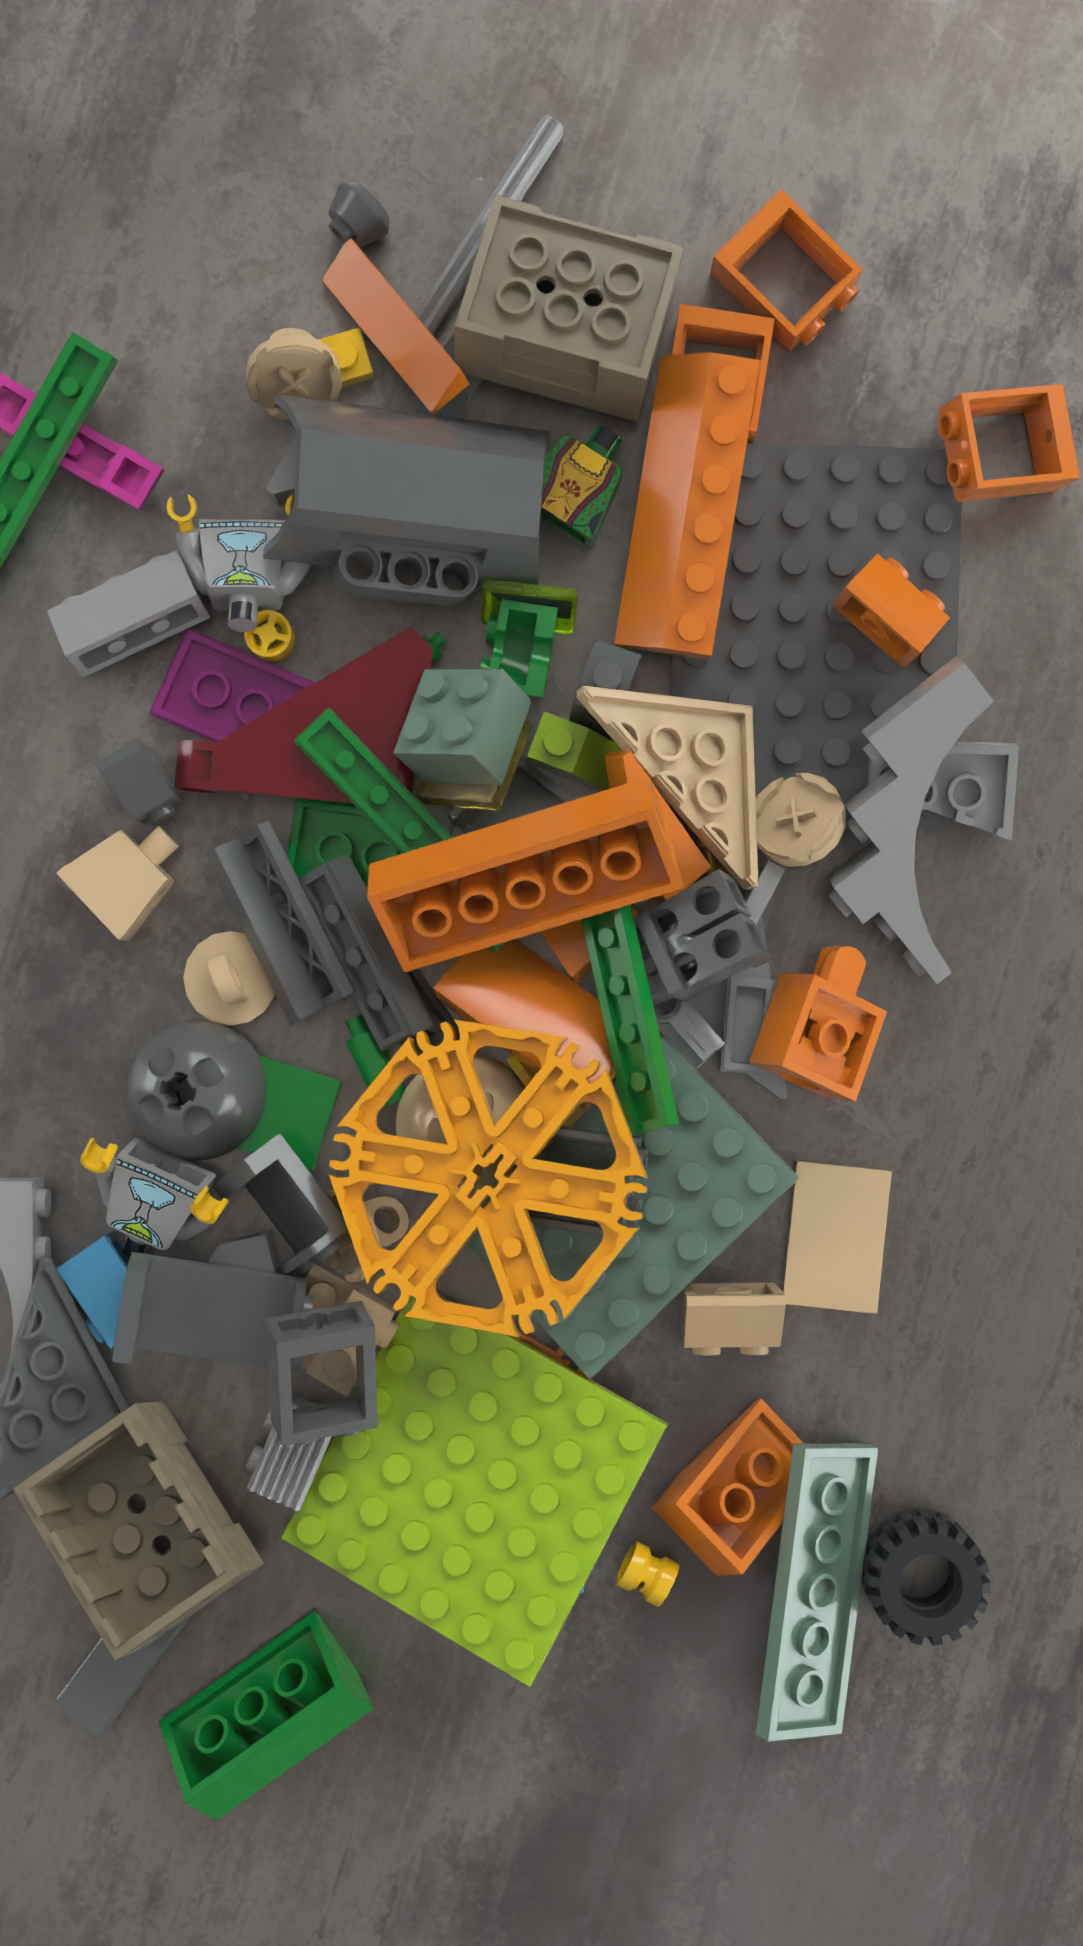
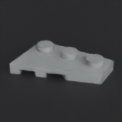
[868,742,1019,841]

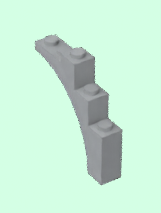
[828,656,994,984]

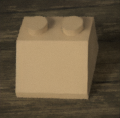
[680,1282,786,1356]

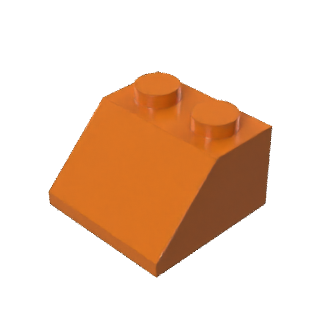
[832,553,950,669]

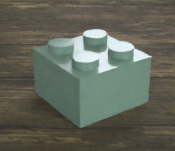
[393,669,532,785]

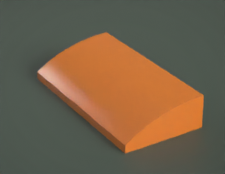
[433,939,615,1112]

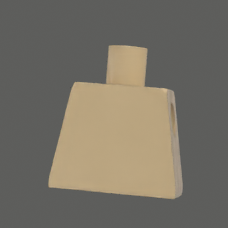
[56,826,179,941]

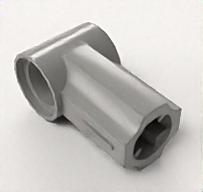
[655,997,725,1069]

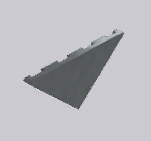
[0,1257,129,1501]

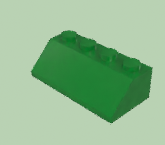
[159,1612,373,1821]

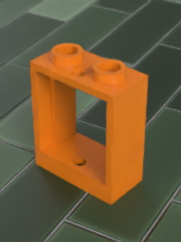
[710,189,863,352]
[671,303,775,443]
[938,384,1080,502]

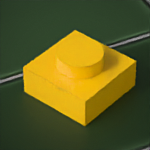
[318,327,374,388]

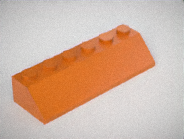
[614,352,761,661]
[367,777,684,973]

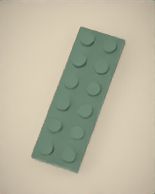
[756,1443,878,1742]

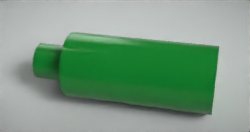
[345,1014,405,1109]

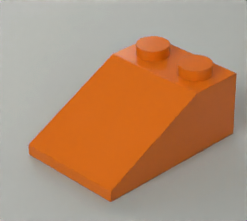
[651,1399,804,1576]

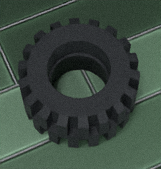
[861,1509,991,1646]

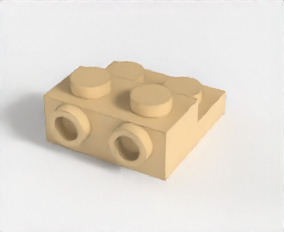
[302,1263,400,1397]

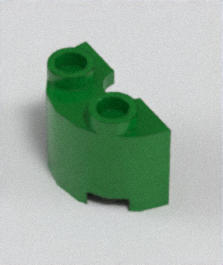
[480,599,558,700]

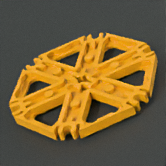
[329,1019,648,1337]

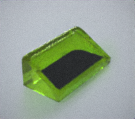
[481,579,578,634]

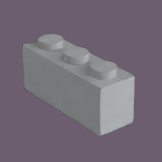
[47,550,211,678]

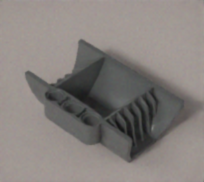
[263,394,550,606]

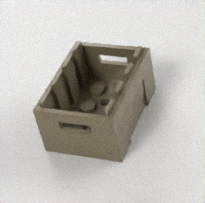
[455,194,684,422]
[13,1401,264,1661]

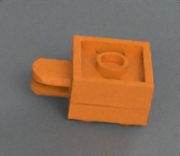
[749,946,887,1102]

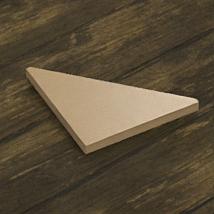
[577,686,758,890]

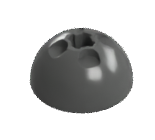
[127,1019,267,1160]

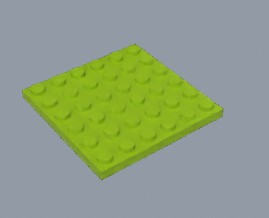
[281,1294,669,1687]

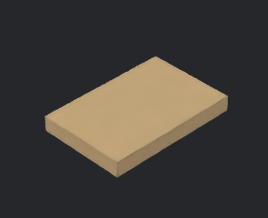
[781,1160,892,1314]

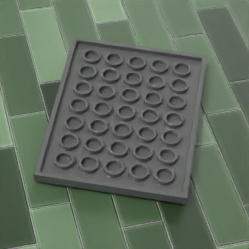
[666,443,962,830]

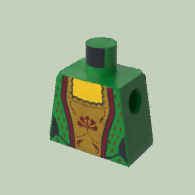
[540,424,623,550]

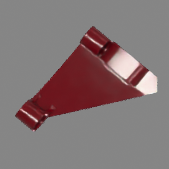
[174,627,433,804]

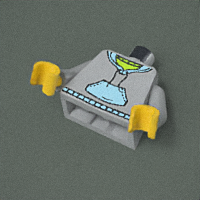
[167,494,310,632]
[80,1137,229,1258]

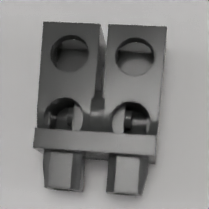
[634,869,772,1004]

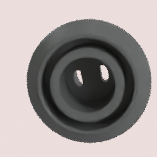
[328,182,390,247]

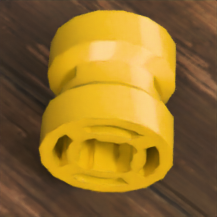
[615,1541,679,1607]

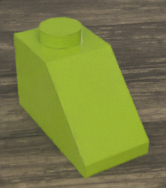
[527,711,623,791]

